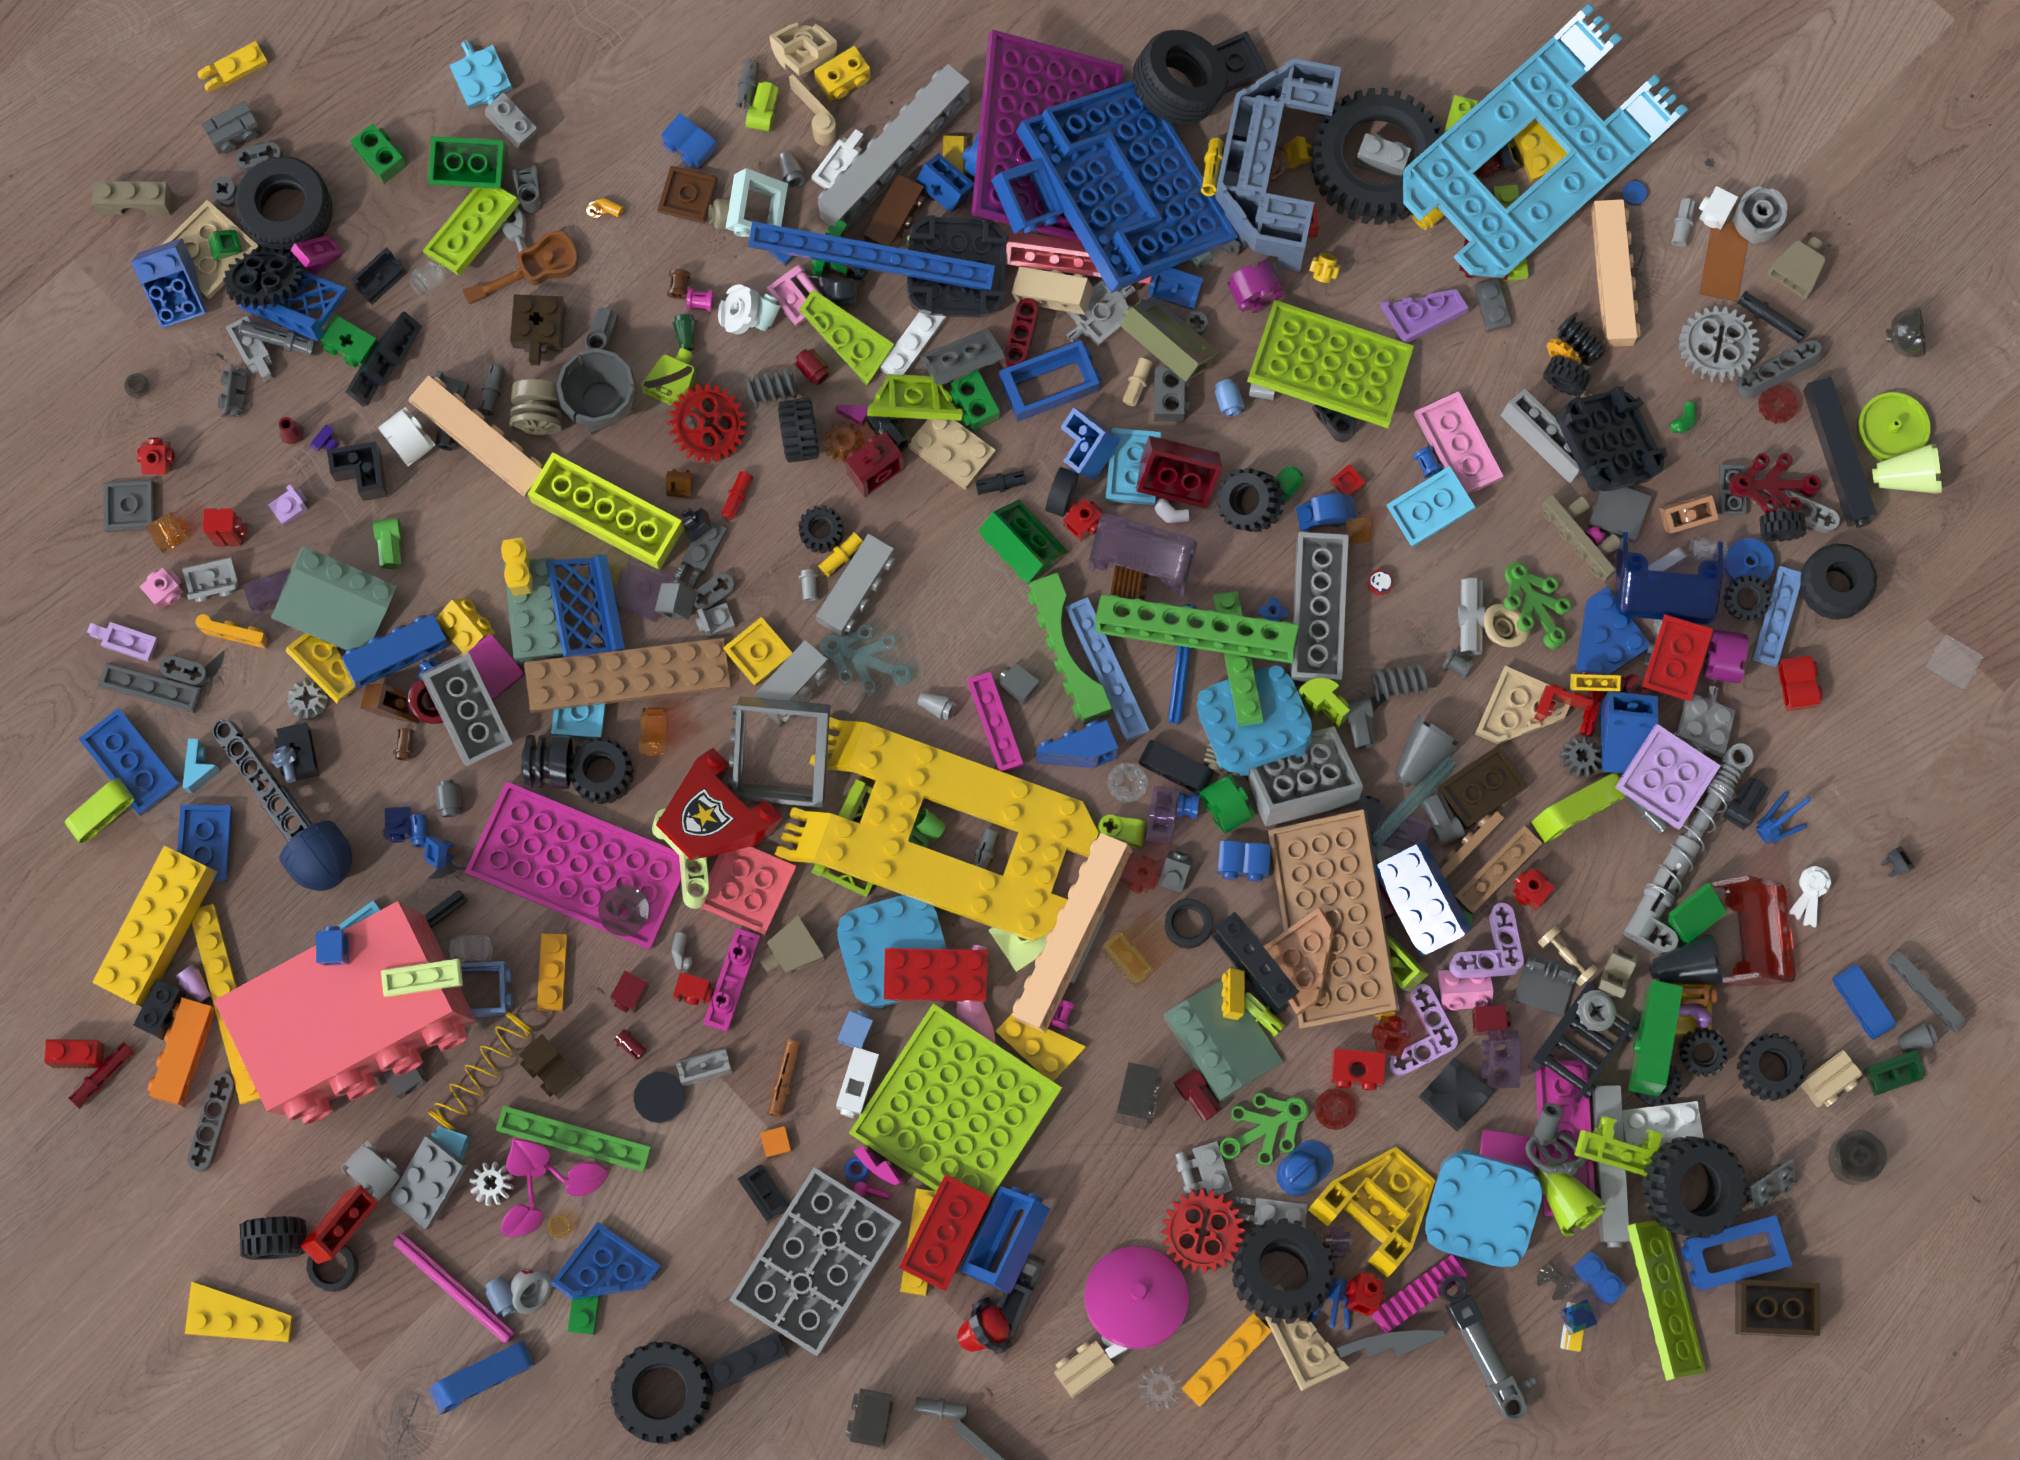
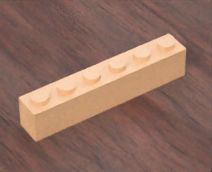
[1591,200,1640,347]
[409,375,543,497]

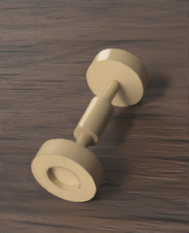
[1538,925,1599,987]

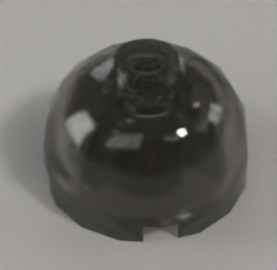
[1886,308,1926,358]

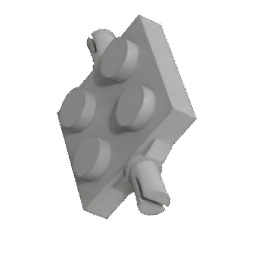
[1066,279,1136,347]
[1676,686,1736,757]

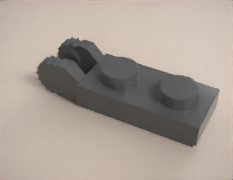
[674,520,727,588]

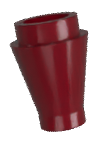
[279,417,304,444]

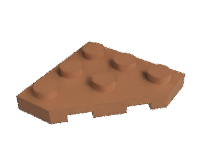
[1263,908,1335,1015]

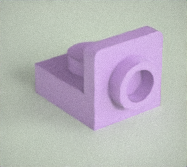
[268,484,308,527]

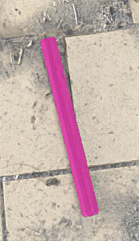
[393,1233,515,1344]

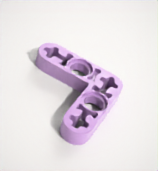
[1449,903,1524,978]
[1389,984,1458,1076]

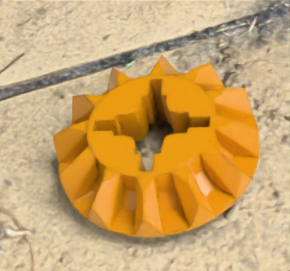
[1547,339,1582,365]

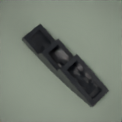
[345,311,422,407]

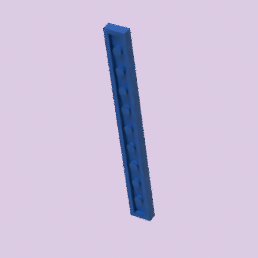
[748,221,995,291]

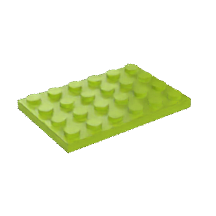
[1247,300,1414,428]

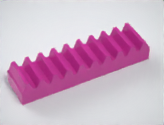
[967,672,1023,772]
[1371,1254,1470,1334]

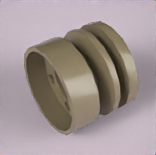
[509,379,562,435]

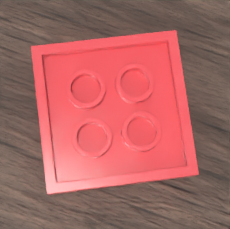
[700,847,797,936]

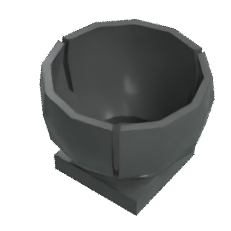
[556,348,637,435]

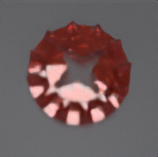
[1758,385,1798,424]
[1315,1089,1356,1130]

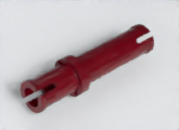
[68,1042,135,1109]

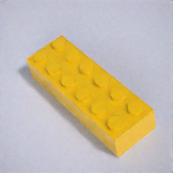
[92,846,217,1007]

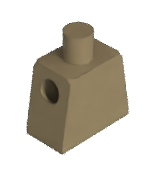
[1767,237,1826,300]
[760,916,825,976]

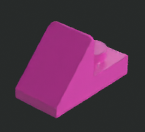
[291,235,343,275]

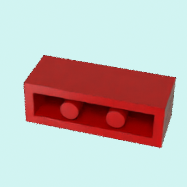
[300,1186,379,1264]

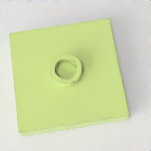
[989,927,1048,973]

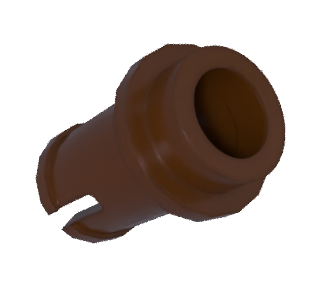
[393,728,414,761]

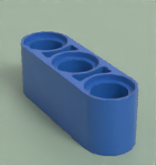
[1832,964,1896,1040]

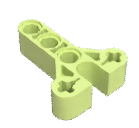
[652,808,709,909]

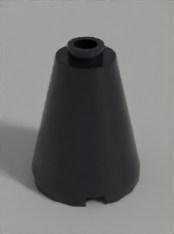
[1649,935,1723,985]

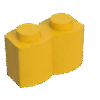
[501,538,533,596]

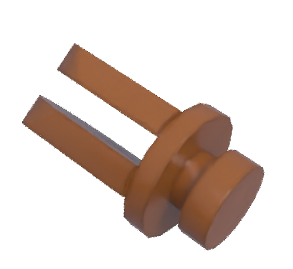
[1680,984,1717,1007]

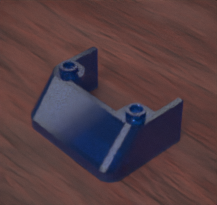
[1616,532,1723,624]

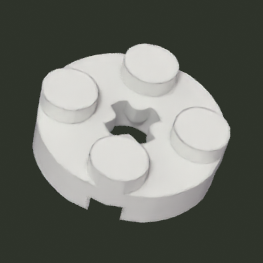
[718,284,759,335]

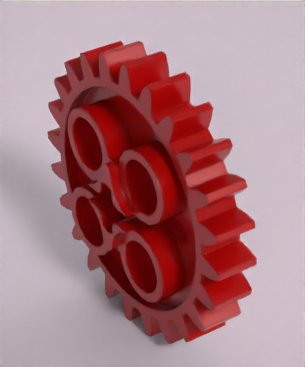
[667,383,747,464]
[1161,1188,1246,1274]

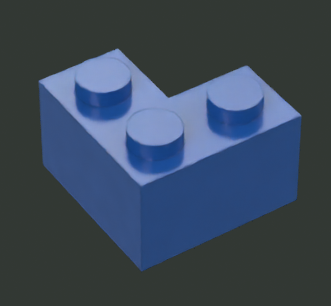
[1061,407,1121,480]

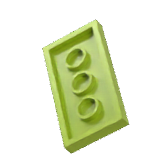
[423,188,520,276]

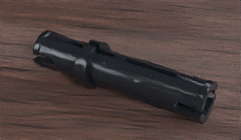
[1737,290,1807,343]

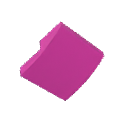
[467,634,525,702]
[1480,1130,1537,1172]
[854,1145,906,1185]

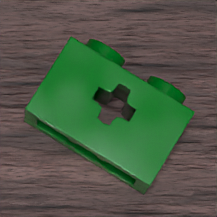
[320,314,378,368]

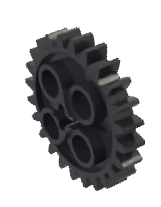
[223,247,305,310]

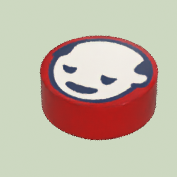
[1368,569,1393,596]

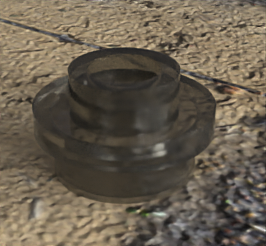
[124,373,149,398]

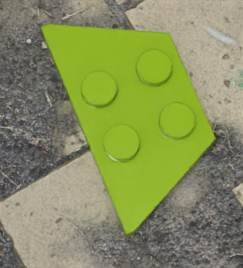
[867,374,963,421]

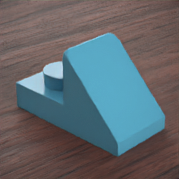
[183,739,220,793]

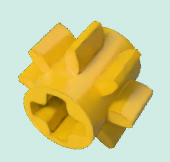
[1309,253,1341,283]

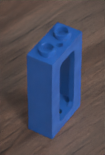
[999,340,1102,422]
[960,1186,1050,1294]
[1681,1215,1792,1292]

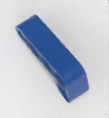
[429,1341,535,1415]

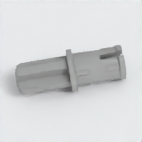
[1671,198,1695,247]

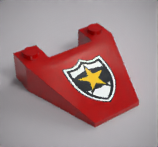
[656,748,783,860]

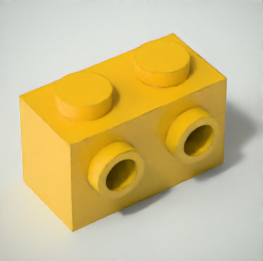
[814,46,871,102]

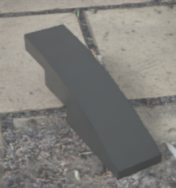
[1335,1330,1446,1359]

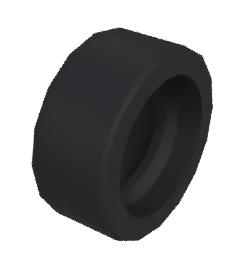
[1045,467,1079,517]
[1164,898,1213,949]
[306,1245,358,1292]

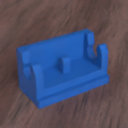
[1148,268,1203,311]

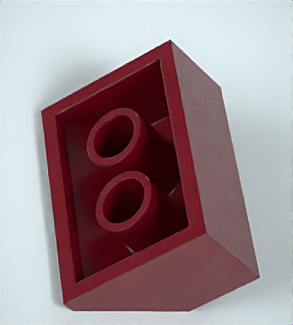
[1136,436,1223,508]

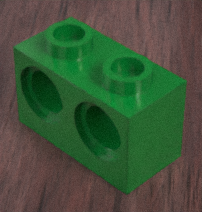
[350,123,407,184]
[949,370,1000,432]

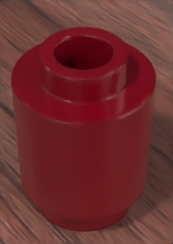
[795,349,831,385]

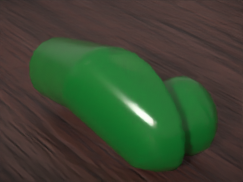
[1670,402,1697,434]

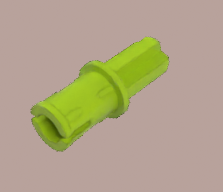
[1244,992,1285,1037]

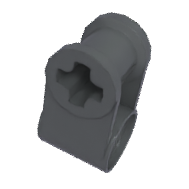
[512,164,542,213]

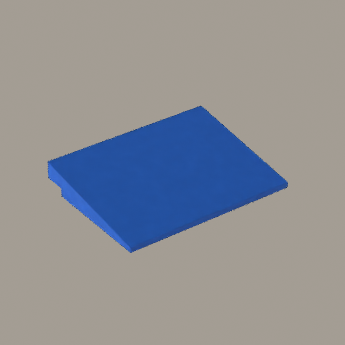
[1016,80,1238,293]

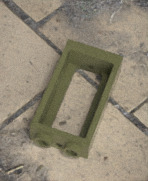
[1120,296,1219,382]

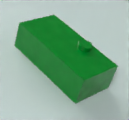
[1628,980,1683,1097]

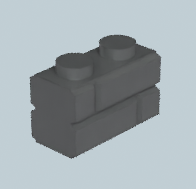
[201,101,261,154]

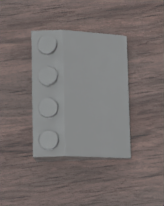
[1248,726,1363,827]

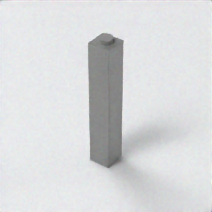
[1591,1086,1630,1248]

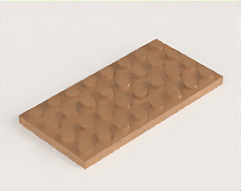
[1268,809,1399,1030]

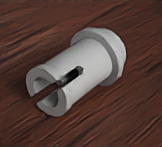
[799,569,819,602]

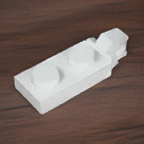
[811,129,864,189]

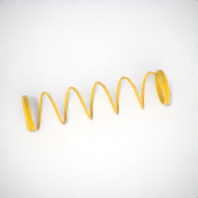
[428,1012,533,1131]

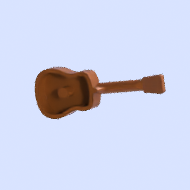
[463,231,578,305]

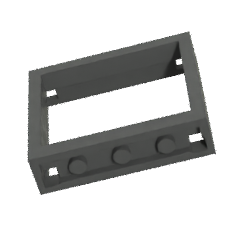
[728,696,831,808]

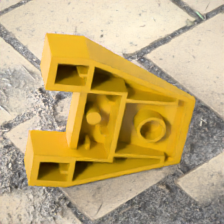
[1308,1147,1436,1278]

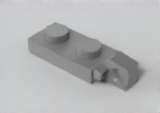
[225,316,273,382]

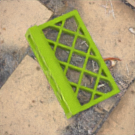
[811,779,873,897]

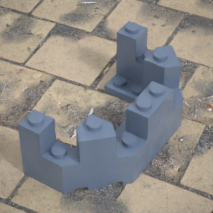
[1215,58,1341,272]

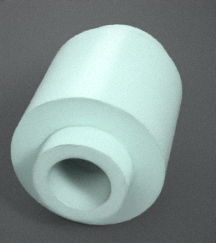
[755,293,781,332]

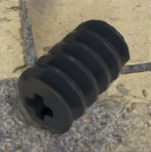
[1557,312,1610,366]

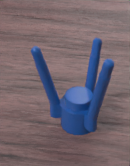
[1755,792,1811,844]
[1309,1277,1350,1330]

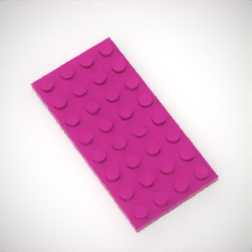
[464,781,681,951]

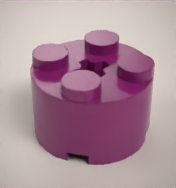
[1227,260,1285,313]
[1703,630,1748,684]

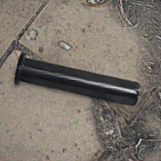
[425,890,467,928]

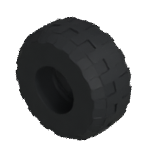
[1800,543,1877,620]

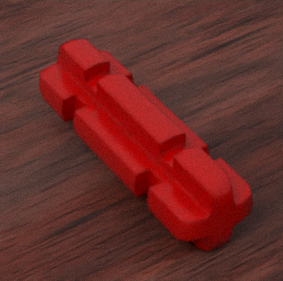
[1579,691,1603,737]

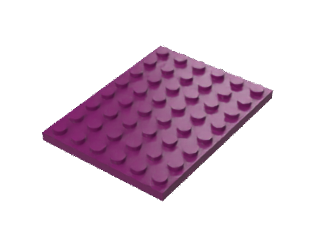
[971,30,1124,241]

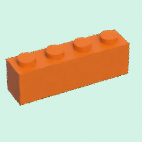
[148,998,216,1108]

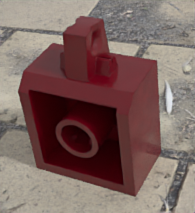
[845,432,904,497]

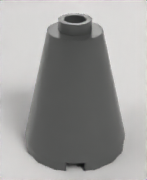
[1395,716,1460,788]

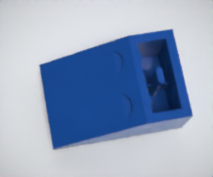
[131,238,207,328]
[1601,691,1658,774]
[1036,720,1118,768]

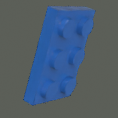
[177,805,233,882]

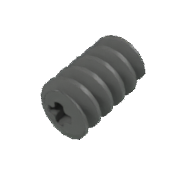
[745,367,798,406]
[1373,663,1427,702]

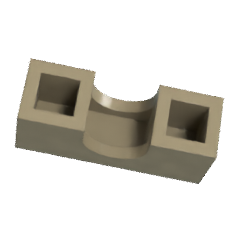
[92,181,173,215]

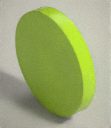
[1857,392,1930,461]

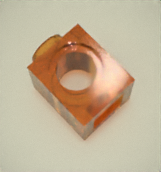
[146,512,189,553]

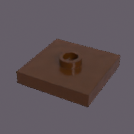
[657,166,718,224]

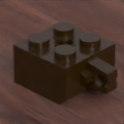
[510,294,566,366]

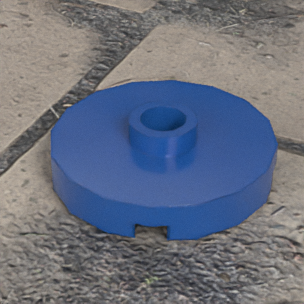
[1724,538,1775,582]

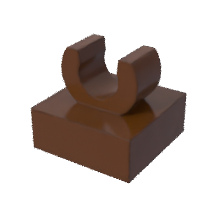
[666,469,692,498]

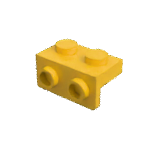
[436,598,495,653]

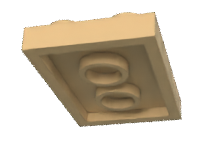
[908,419,996,490]

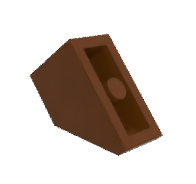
[360,684,418,723]

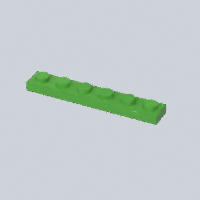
[1213,591,1263,727]
[496,1106,652,1173]

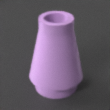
[176,965,211,1003]

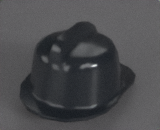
[806,276,865,306]

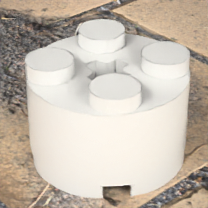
[378,407,435,467]

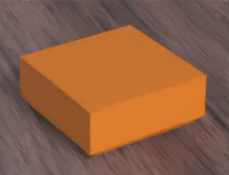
[760,1126,791,1158]

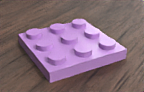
[1615,724,1720,830]

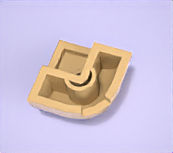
[770,23,837,76]

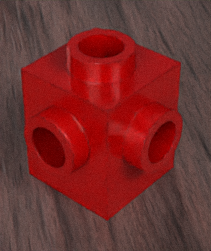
[137,437,175,475]
[1063,498,1102,542]
[1512,868,1555,911]
[1345,1272,1385,1317]

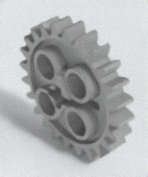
[1678,306,1759,383]

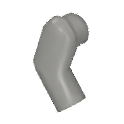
[671,932,693,971]

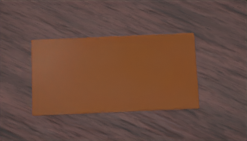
[1699,221,1748,302]

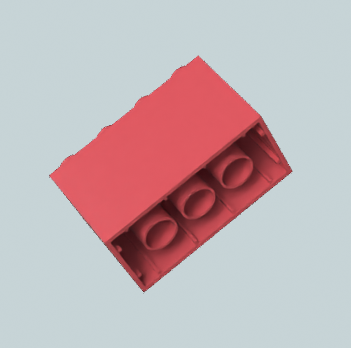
[214,901,477,1125]

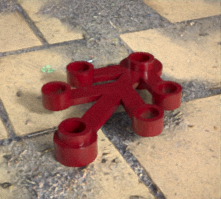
[1729,453,1821,514]

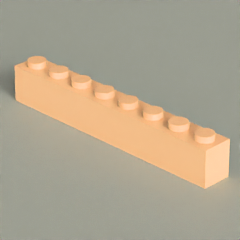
[1012,833,1133,1033]

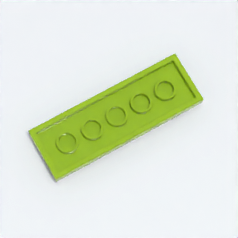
[1627,1221,1706,1381]

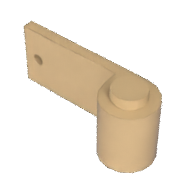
[789,74,837,146]

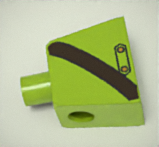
[641,348,697,406]

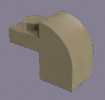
[1596,944,1638,998]

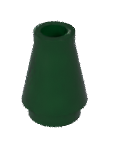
[672,314,696,351]

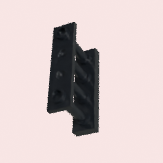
[1212,912,1299,1016]
[1527,982,1639,1103]

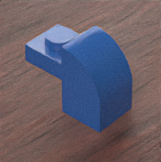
[1296,494,1357,532]

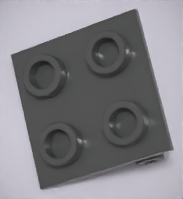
[1514,953,1577,1017]
[1743,1158,1797,1211]

